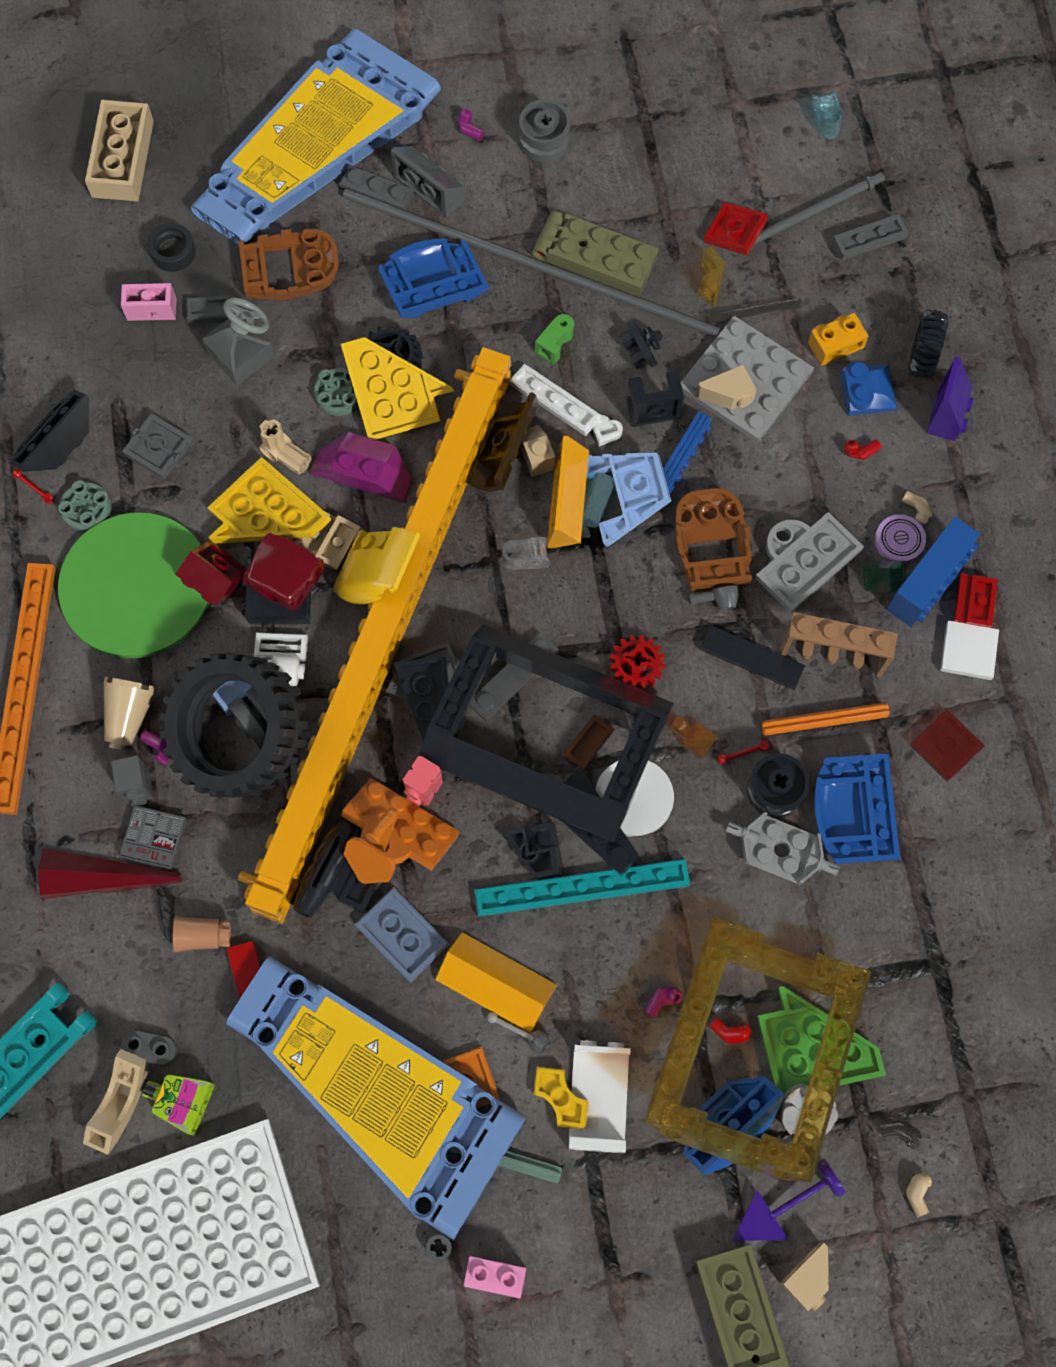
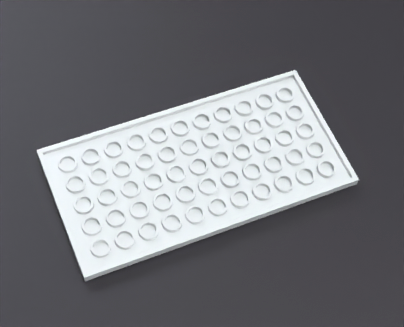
[0,1119,320,1367]

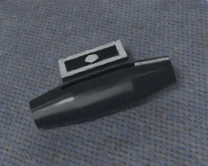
[292,814,378,918]

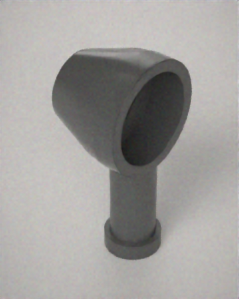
[690,586,738,610]

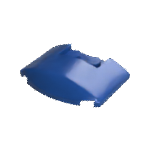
[378,238,489,318]
[814,753,900,864]

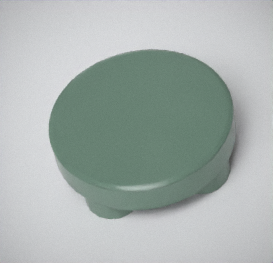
[314,368,358,416]
[58,480,112,532]

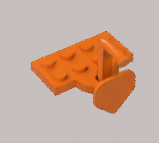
[341,778,460,884]

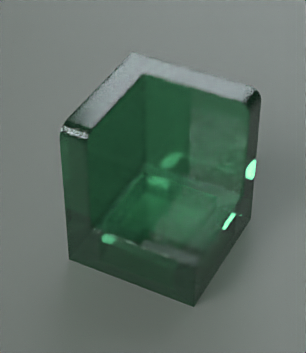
[862,560,904,593]

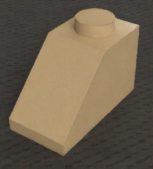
[696,365,757,410]
[520,425,555,477]
[780,1242,829,1311]

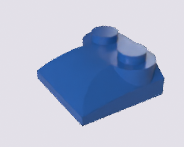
[840,361,897,416]

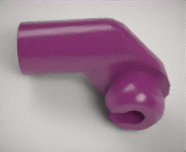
[457,109,484,141]
[141,730,172,765]
[644,986,683,1018]

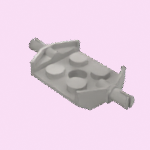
[726,812,840,885]

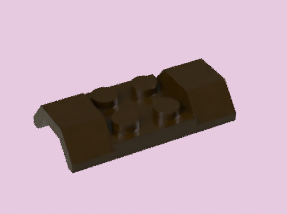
[466,392,538,492]

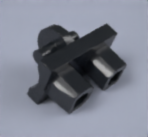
[619,320,663,369]

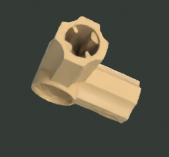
[259,419,312,475]

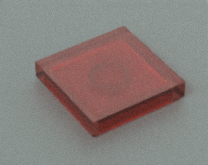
[910,709,985,782]

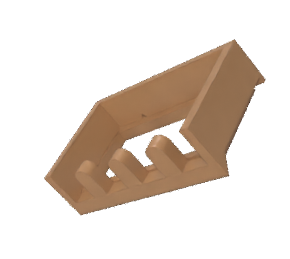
[780,612,898,677]

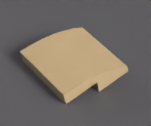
[295,511,361,570]

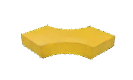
[533,1066,589,1130]

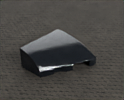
[501,822,564,879]

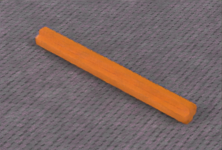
[761,702,890,735]

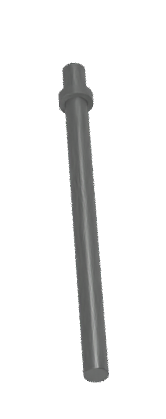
[754,172,885,245]

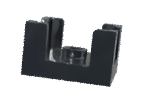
[626,370,684,427]

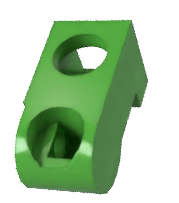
[535,314,574,365]

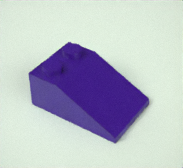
[927,356,974,441]

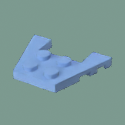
[587,453,671,547]

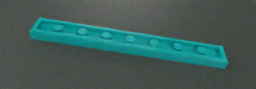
[474,859,690,917]

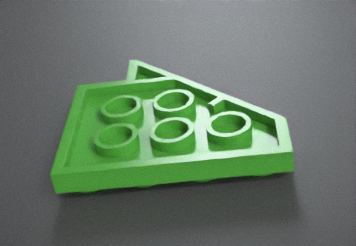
[757,986,886,1094]

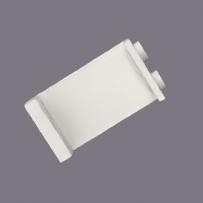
[568,1040,630,1153]

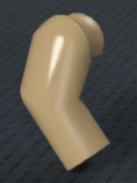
[901,490,933,524]
[906,1173,932,1218]

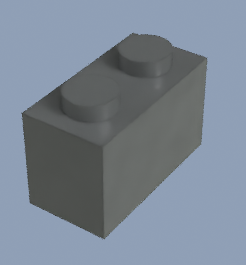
[111,755,154,806]

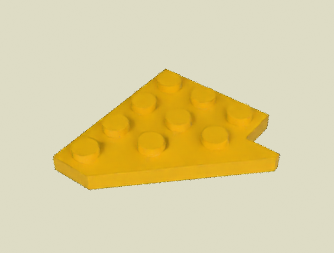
[340,337,454,440]
[207,457,331,544]

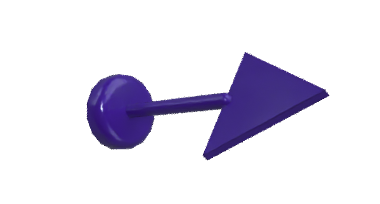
[732,1158,846,1241]

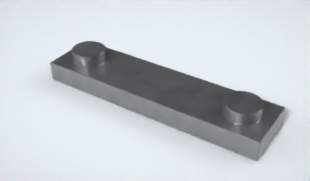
[469,632,559,722]

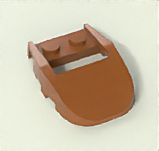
[239,229,339,301]
[676,488,752,592]

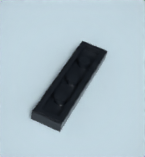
[699,625,805,690]

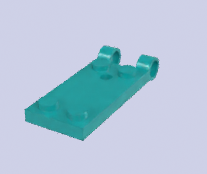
[0,982,98,1119]

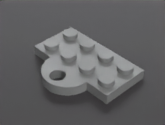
[755,512,864,614]

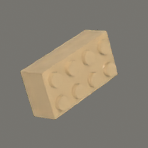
[85,100,154,201]

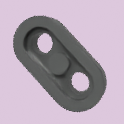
[121,1031,177,1065]

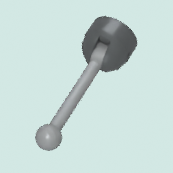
[487,1012,551,1055]

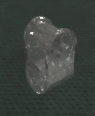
[501,537,551,571]

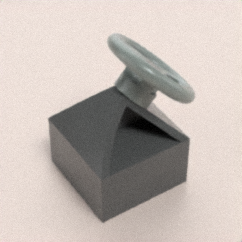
[202,298,275,386]

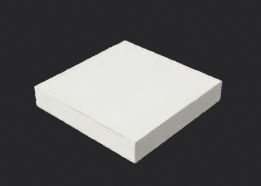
[940,621,999,680]

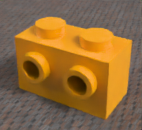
[808,313,869,366]

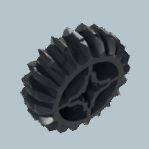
[908,309,949,377]
[363,324,423,369]

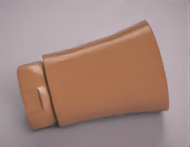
[173,914,231,953]

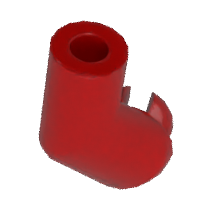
[844,439,882,460]
[709,1017,751,1044]

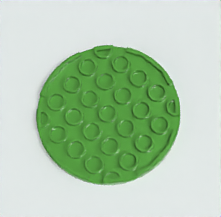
[58,513,209,659]

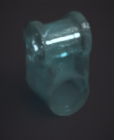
[810,91,843,139]

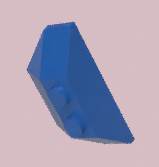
[684,1076,785,1175]

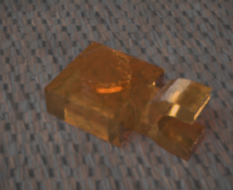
[670,715,718,759]

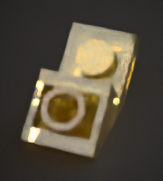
[699,246,726,308]

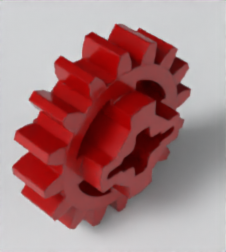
[609,635,666,690]

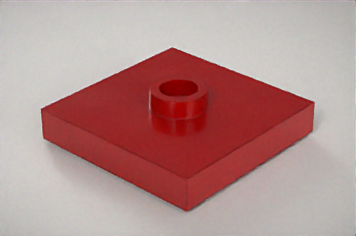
[703,202,768,255]

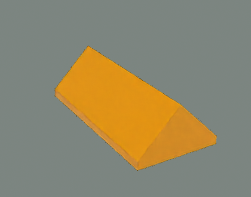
[547,436,589,549]
[435,932,557,1034]

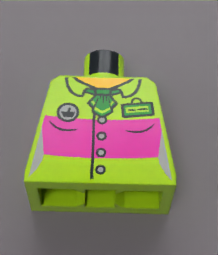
[142,1074,215,1136]

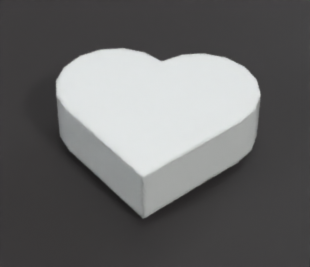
[592,415,623,446]

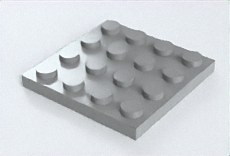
[681,316,814,443]

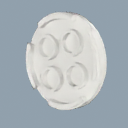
[595,761,674,837]

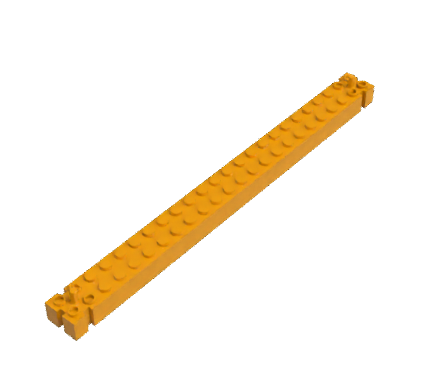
[238,347,511,924]

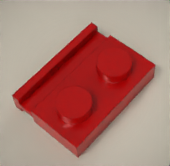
[953,573,998,628]

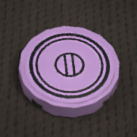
[875,515,926,564]

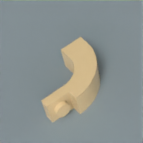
[83,1049,148,1155]

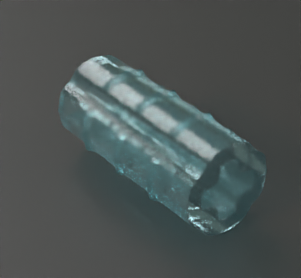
[582,473,615,528]

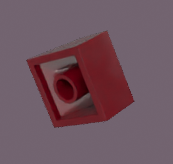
[175,540,247,606]

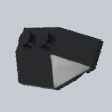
[8,390,89,472]

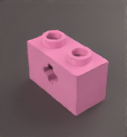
[121,283,177,321]
[464,1256,526,1299]

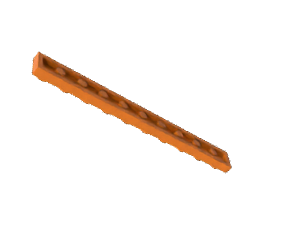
[0,563,56,815]

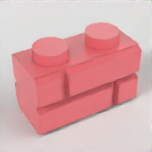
[403,756,443,807]

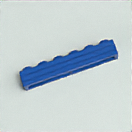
[663,411,712,494]

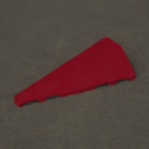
[38,849,182,899]

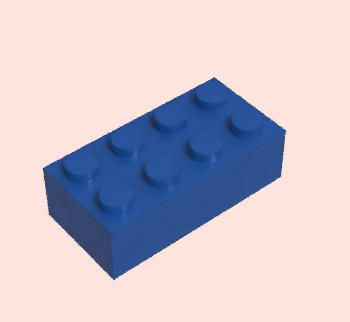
[886,517,980,628]

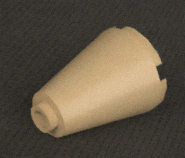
[104,677,157,750]

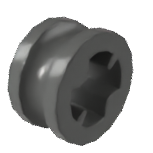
[426,1234,452,1261]

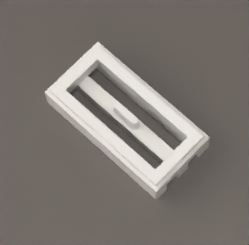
[254,632,308,662]

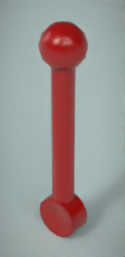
[12,469,54,504]
[717,740,769,765]

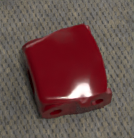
[243,532,325,610]

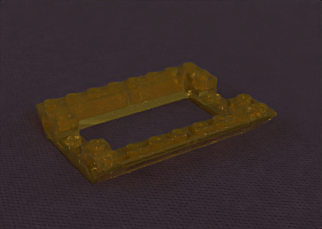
[644,917,871,1182]

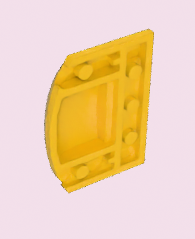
[333,527,420,604]

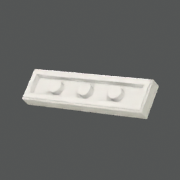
[509,364,601,436]

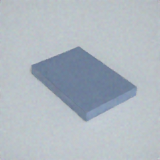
[354,887,450,984]

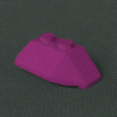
[310,432,412,503]

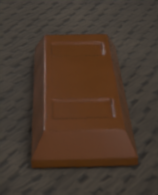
[563,715,615,770]

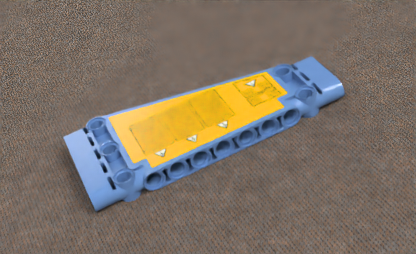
[190,29,441,245]
[226,956,526,1240]

